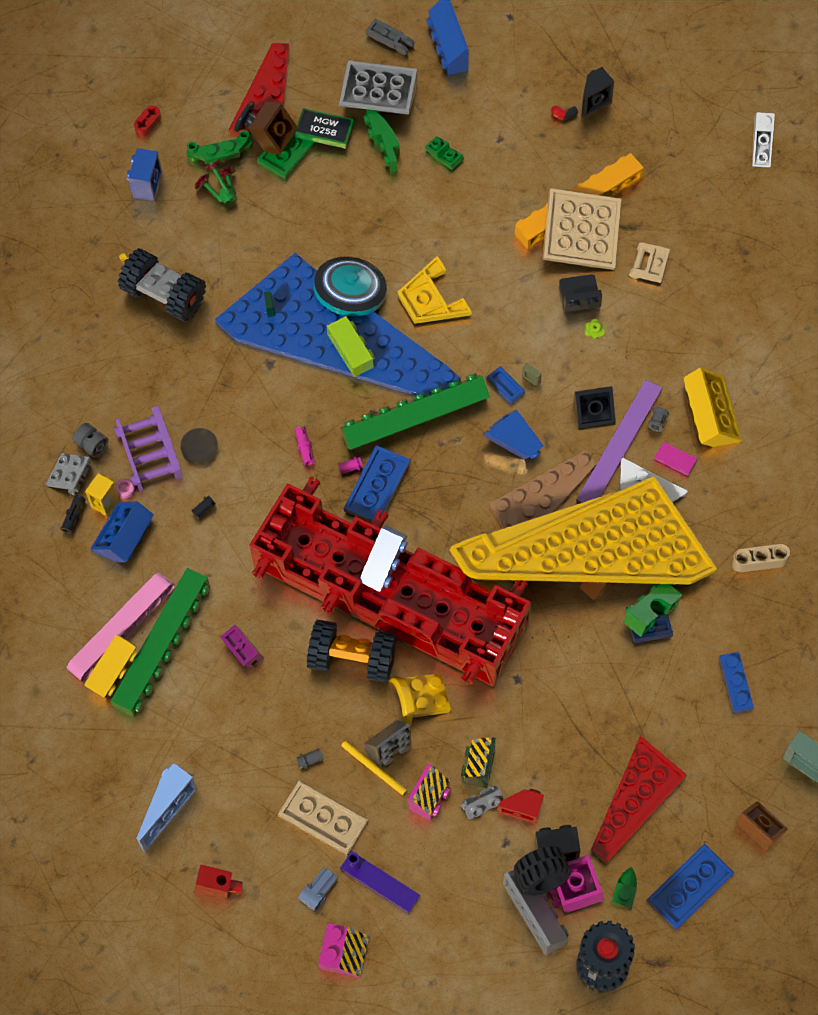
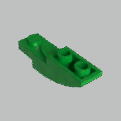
[363,109,400,173]

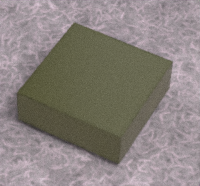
[522,363,542,386]

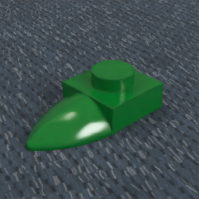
[611,867,637,910]

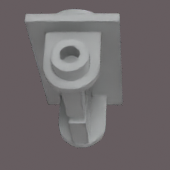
[460,786,503,820]

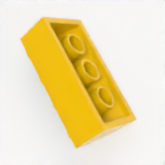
[683,367,742,447]

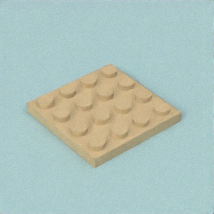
[542,188,621,270]

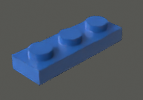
[719,652,754,713]

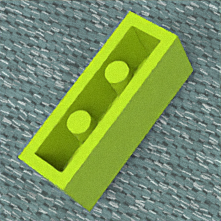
[327,316,375,377]

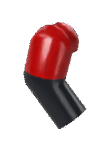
[551,106,578,120]

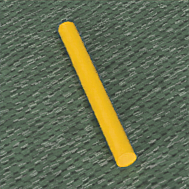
[341,740,408,796]

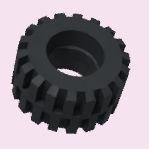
[514,846,572,895]

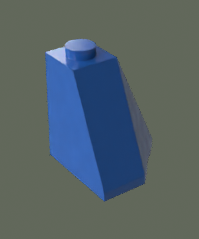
[483,410,544,459]

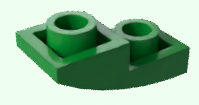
[425,136,464,170]

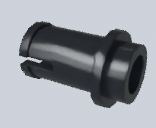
[191,496,216,519]

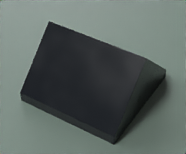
[573,386,616,428]

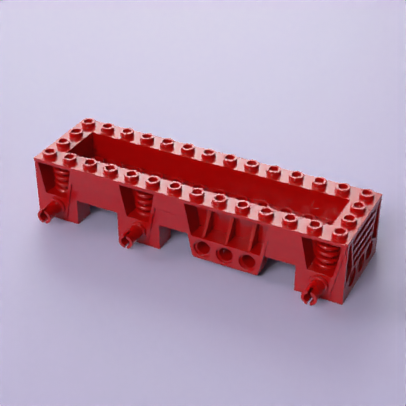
[249,477,531,687]

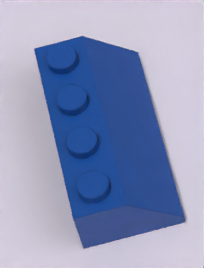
[426,0,469,75]

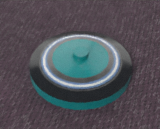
[313,257,387,316]

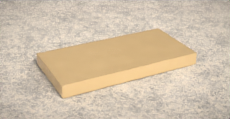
[278,781,369,856]

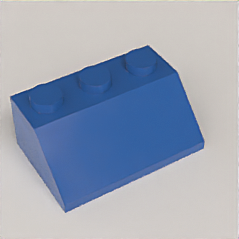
[90,501,154,562]

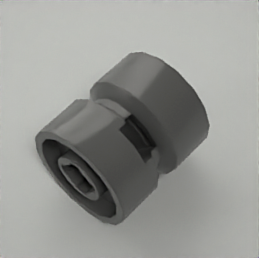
[72,422,109,457]

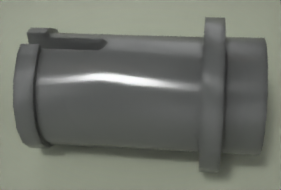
[296,748,323,769]

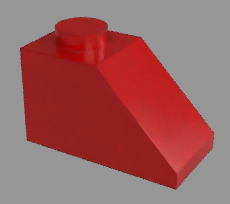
[498,789,544,823]

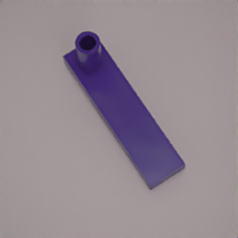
[340,851,420,914]

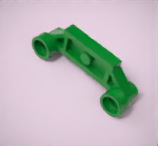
[186,130,253,164]

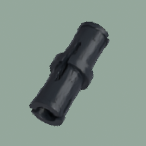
[60,495,86,534]

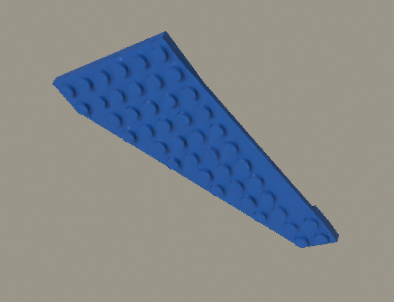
[215,252,461,396]

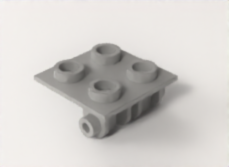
[46,453,91,495]

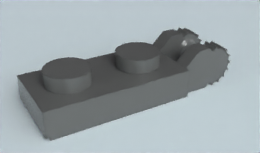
[366,19,415,55]

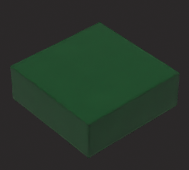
[264,292,275,317]

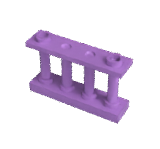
[114,406,183,491]

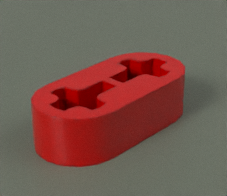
[134,106,161,136]

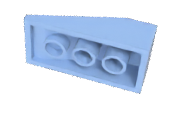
[136,763,197,851]

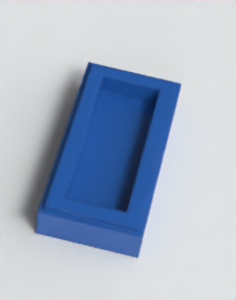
[486,366,525,404]

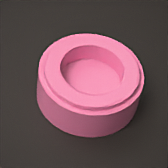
[116,479,135,499]

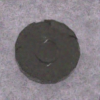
[180,428,218,464]

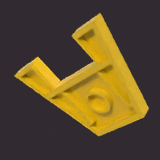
[397,256,472,324]

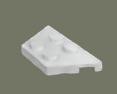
[620,458,687,503]

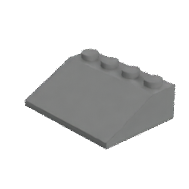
[339,61,418,114]

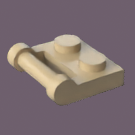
[629,242,670,283]

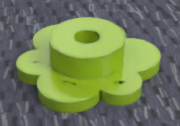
[585,319,605,339]

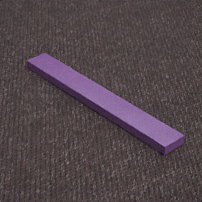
[576,380,662,504]

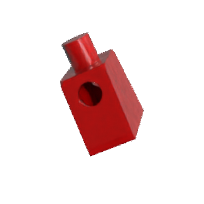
[194,864,243,898]

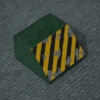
[461,737,496,788]

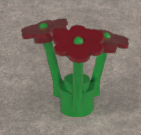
[194,159,237,204]

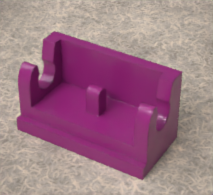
[220,625,264,668]

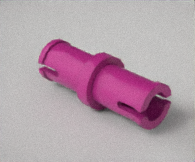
[294,426,316,466]

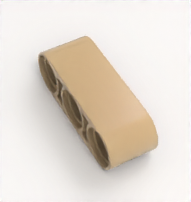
[732,544,790,572]

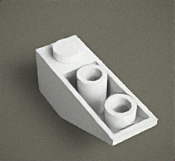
[752,112,775,168]

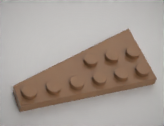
[489,450,596,529]

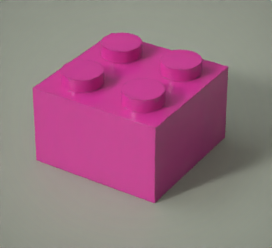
[556,855,604,914]

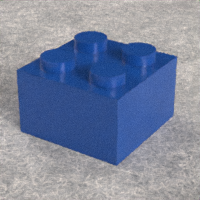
[127,148,162,201]

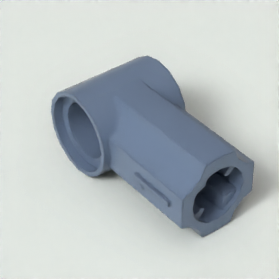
[298,867,338,911]

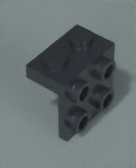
[559,274,602,312]

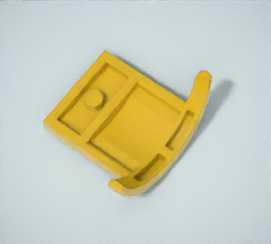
[389,673,451,727]

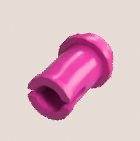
[338,456,363,475]

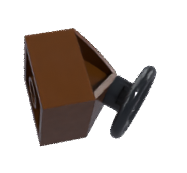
[234,101,298,154]

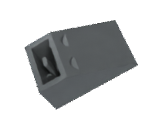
[364,720,412,767]

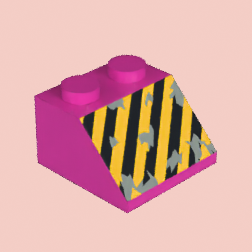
[408,763,451,821]
[318,923,370,978]

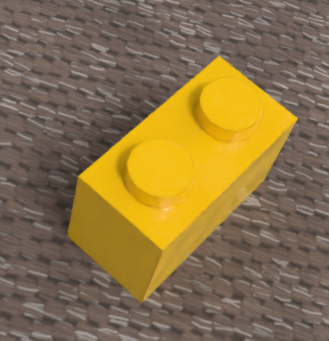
[85,474,119,516]

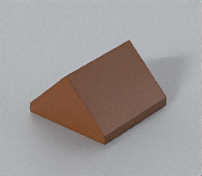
[736,801,788,852]

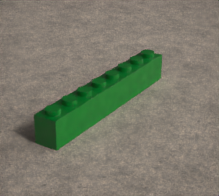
[340,373,490,450]
[111,568,210,717]

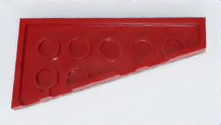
[229,43,290,133]
[591,735,687,864]

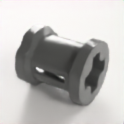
[648,407,669,432]

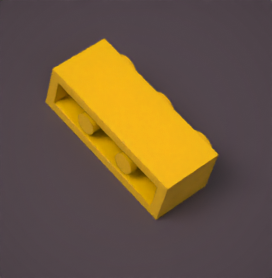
[84,634,138,698]

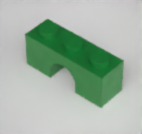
[623,584,682,637]

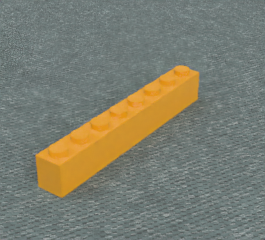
[515,153,644,249]

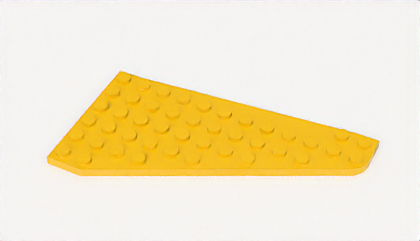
[450,476,717,584]

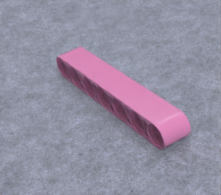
[67,572,175,681]

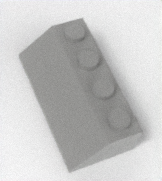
[503,870,569,955]

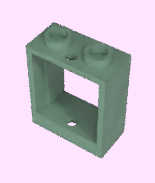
[783,731,818,783]

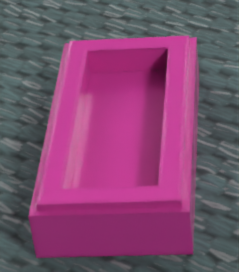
[654,442,697,476]

